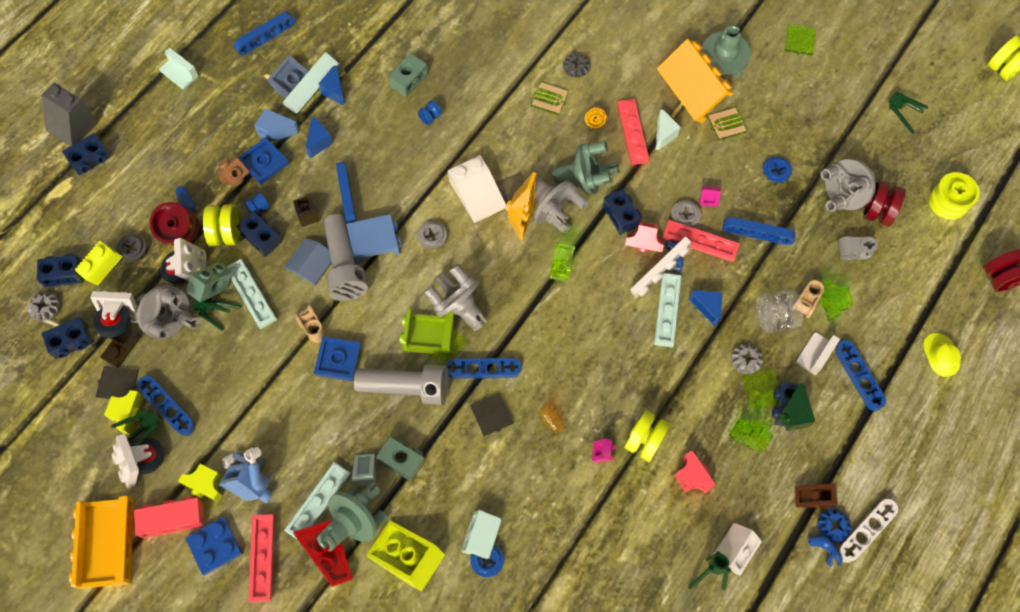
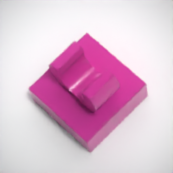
[699,186,721,207]
[592,439,616,463]

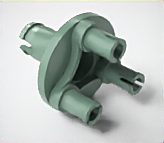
[701,25,751,78]
[552,140,620,195]
[317,483,388,551]

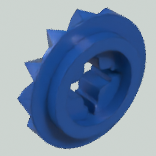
[763,157,792,184]
[818,509,852,542]
[470,545,504,578]

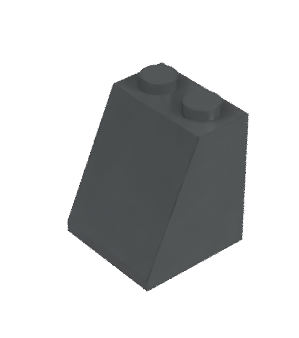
[41,82,98,146]

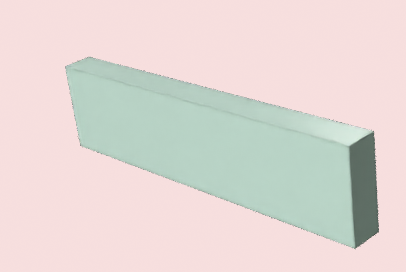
[282,52,339,115]
[226,258,277,330]
[654,273,682,348]
[284,462,351,539]

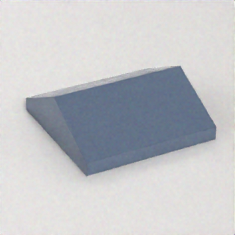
[267,55,309,98]
[284,238,332,286]

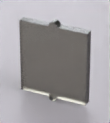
[496,173,524,205]
[95,366,139,399]
[470,392,514,436]

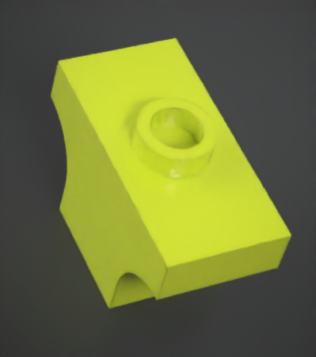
[104,390,144,435]
[178,464,223,503]

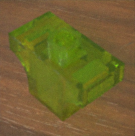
[550,243,575,282]
[820,279,854,322]
[729,419,773,452]

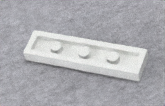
[630,236,691,298]

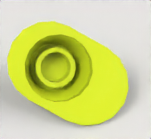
[923,333,961,377]

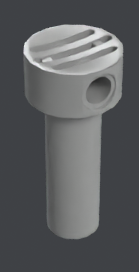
[323,214,368,301]
[354,364,449,405]

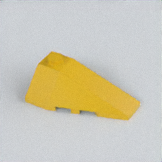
[506,172,537,240]

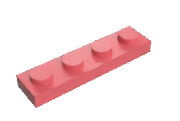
[617,99,649,165]
[662,220,740,262]
[248,514,275,603]

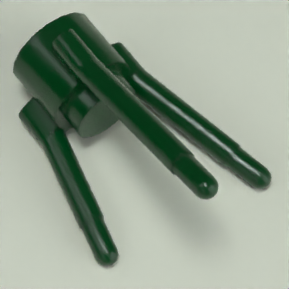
[888,91,928,134]
[194,298,241,331]
[111,409,161,446]
[688,551,731,590]

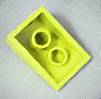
[366,521,445,592]

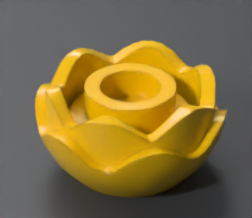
[585,107,607,129]

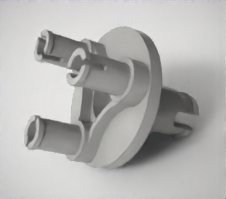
[821,158,875,212]
[523,174,589,235]
[423,263,488,331]
[136,285,200,340]

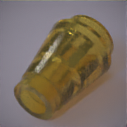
[538,404,565,435]

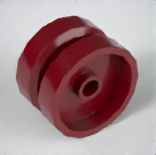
[863,180,906,227]
[149,202,200,245]
[983,249,1020,292]

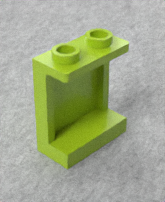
[400,309,454,355]

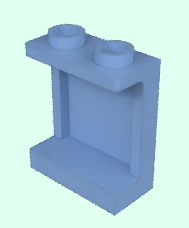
[346,214,402,265]

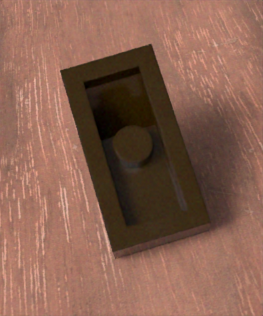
[293,195,320,227]
[100,328,142,368]

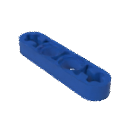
[234,11,295,55]
[336,161,356,224]
[722,217,796,245]
[835,340,886,411]
[445,358,521,379]
[137,376,195,436]

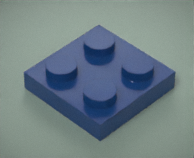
[238,137,289,185]
[314,337,362,381]
[185,517,243,576]

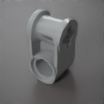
[838,236,878,260]

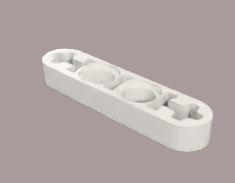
[837,499,898,563]

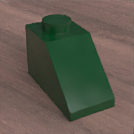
[780,383,816,431]

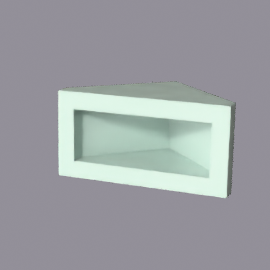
[655,110,680,150]
[352,454,377,487]

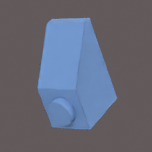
[254,109,299,141]

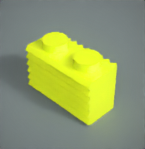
[75,241,123,285]

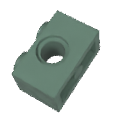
[389,54,428,98]
[186,262,232,302]
[376,437,425,482]

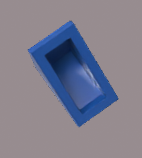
[319,65,345,105]
[306,117,333,158]
[688,290,722,327]

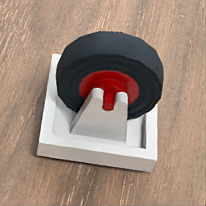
[160,238,207,285]
[90,291,138,338]
[112,434,164,488]

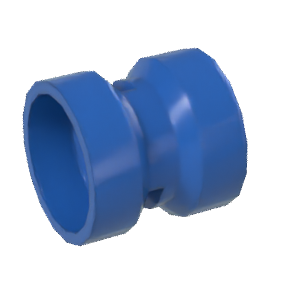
[417,100,442,125]
[244,192,270,215]

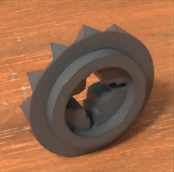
[563,53,591,77]
[116,234,147,263]

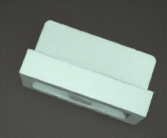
[159,48,199,89]
[460,510,501,559]

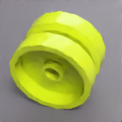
[988,35,1020,81]
[929,172,980,220]
[203,204,240,246]
[624,410,671,462]

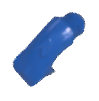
[175,186,196,212]
[665,240,684,273]
[808,534,843,567]

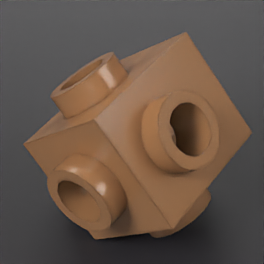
[216,157,249,186]

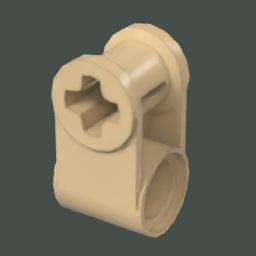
[791,280,824,319]
[293,304,325,343]

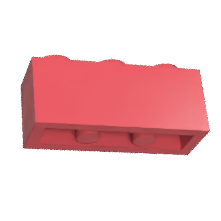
[134,496,205,538]

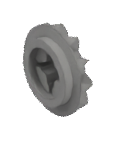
[671,200,701,227]
[417,221,447,250]
[27,291,59,321]
[731,344,763,374]

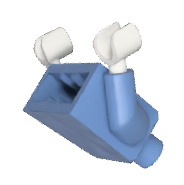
[218,447,273,503]

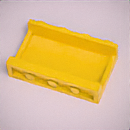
[657,39,734,123]
[69,496,134,589]

